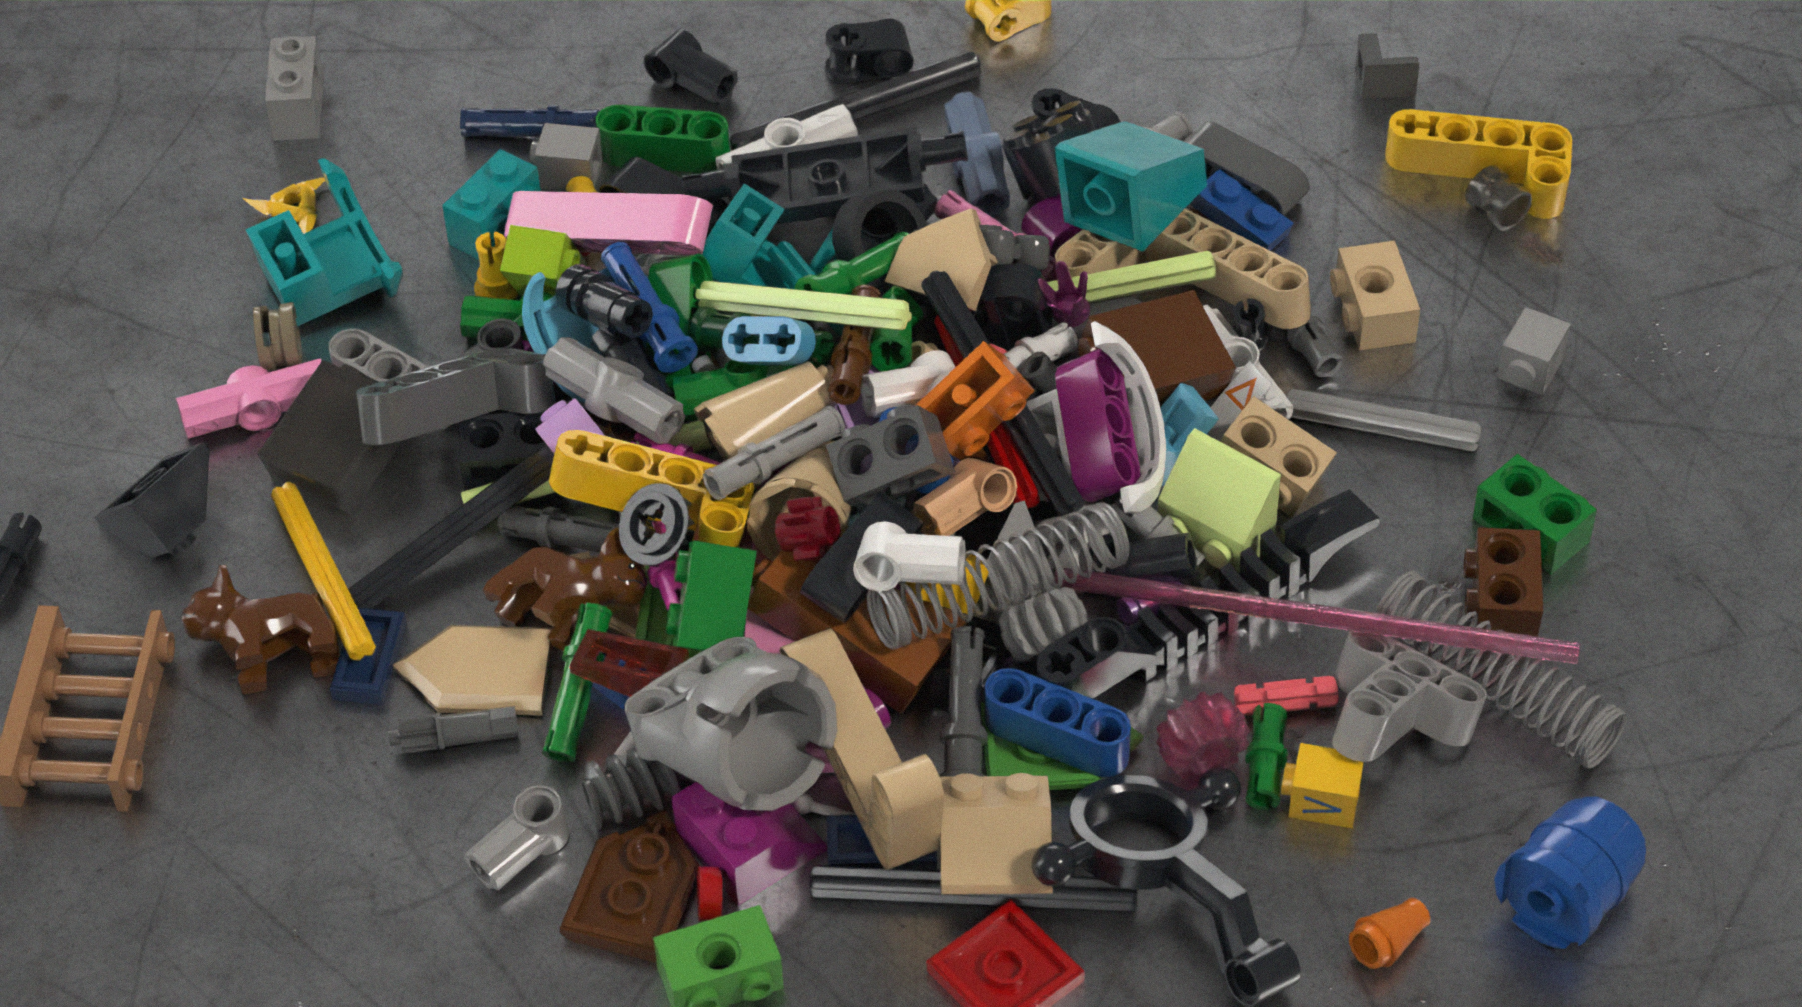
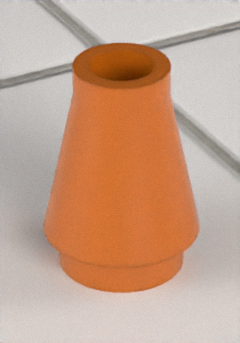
[1349,898,1431,969]

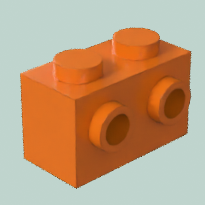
[916,341,1035,460]

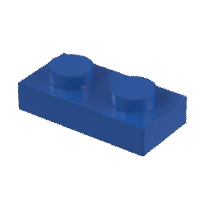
[1190,169,1294,251]

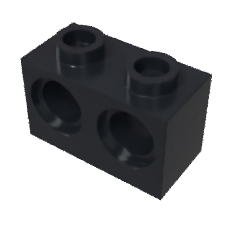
[458,411,552,491]

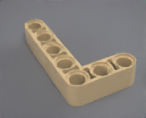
[1055,209,1311,329]
[780,628,944,870]

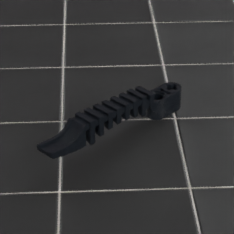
[1037,489,1380,699]

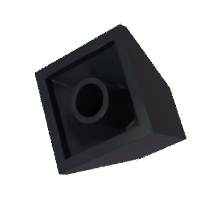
[94,442,210,558]

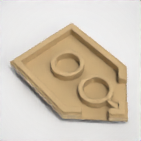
[393,625,553,716]

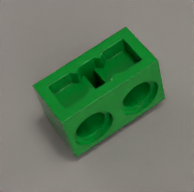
[1472,454,1597,575]

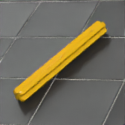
[271,482,376,661]

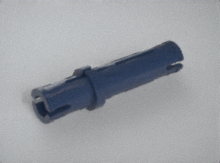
[460,105,600,137]

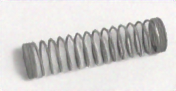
[867,502,1129,650]
[1375,571,1627,769]

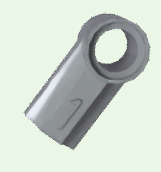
[464,785,569,890]

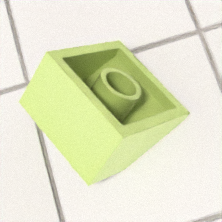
[1157,428,1281,573]

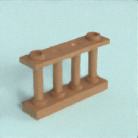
[0,605,175,812]

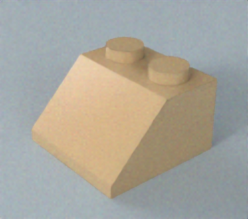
[939,773,1053,894]

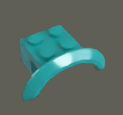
[245,158,403,326]
[702,184,835,289]

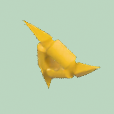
[242,177,325,234]

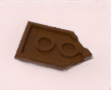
[559,809,700,962]

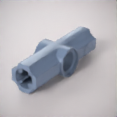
[944,92,1010,218]

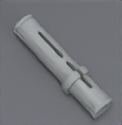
[703,406,845,500]

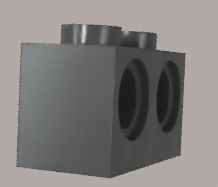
[826,404,955,511]

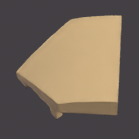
[885,208,998,311]

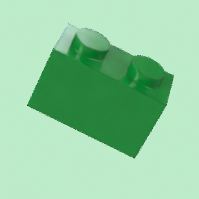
[665,541,757,651]

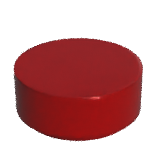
[697,867,722,922]

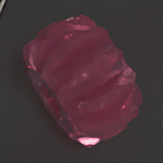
[1156,691,1250,781]

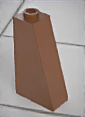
[748,550,966,714]

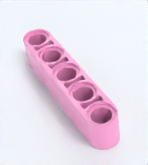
[504,191,713,255]

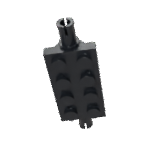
[682,127,968,225]

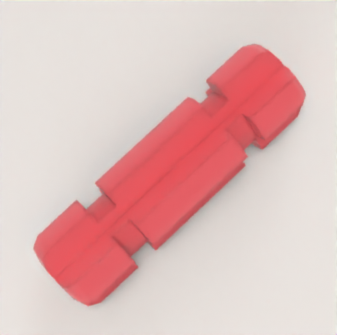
[1234,676,1339,716]

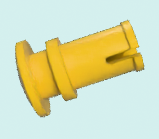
[474,232,519,300]

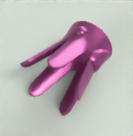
[1038,261,1090,327]

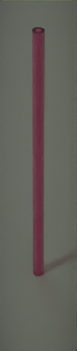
[1054,567,1581,664]

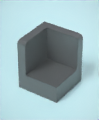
[1355,33,1420,99]

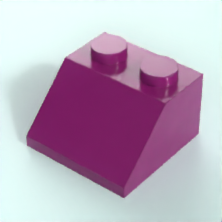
[672,782,827,906]

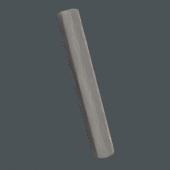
[1287,388,1481,452]

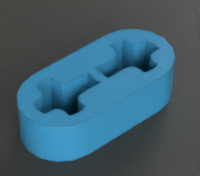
[722,316,816,366]

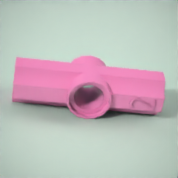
[176,359,332,439]

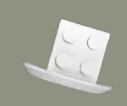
[1026,321,1166,514]

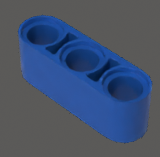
[985,668,1131,777]

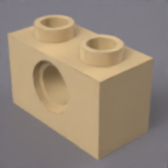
[1330,240,1420,351]

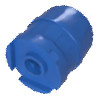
[1494,797,1646,949]

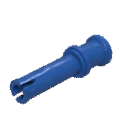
[601,242,698,373]

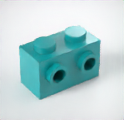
[442,149,541,260]

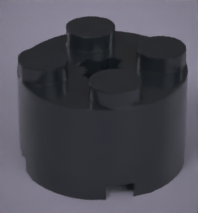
[1002,101,1097,200]

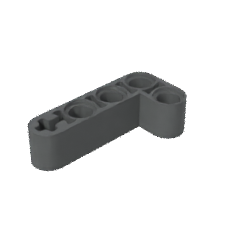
[356,348,556,445]

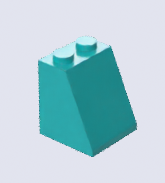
[1055,121,1207,251]

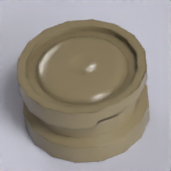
[253,302,303,372]

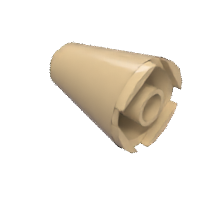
[693,361,837,489]
[747,440,852,561]

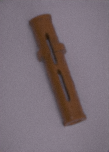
[827,285,882,405]

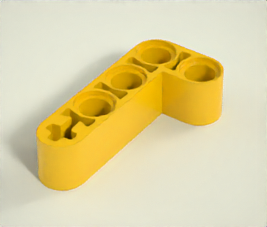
[1385,109,1572,219]
[549,429,754,548]

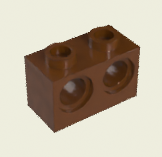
[1463,527,1543,644]

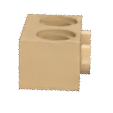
[1220,396,1337,518]

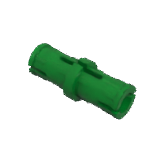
[1245,703,1288,810]

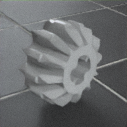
[998,587,1088,663]

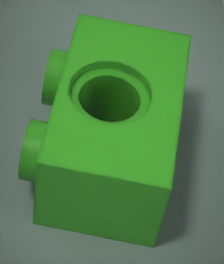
[653,905,784,1007]

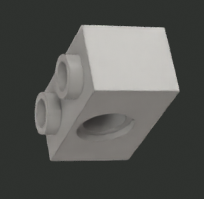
[265,36,324,141]

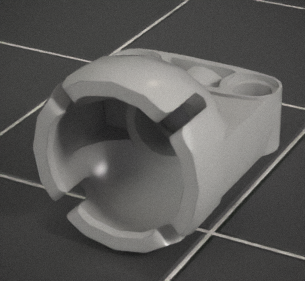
[625,637,837,811]

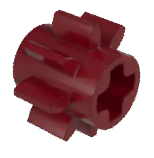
[775,496,840,561]

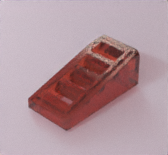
[569,629,689,697]

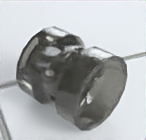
[1465,165,1532,231]

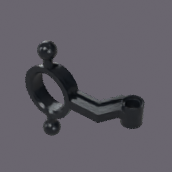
[1031,767,1301,1006]

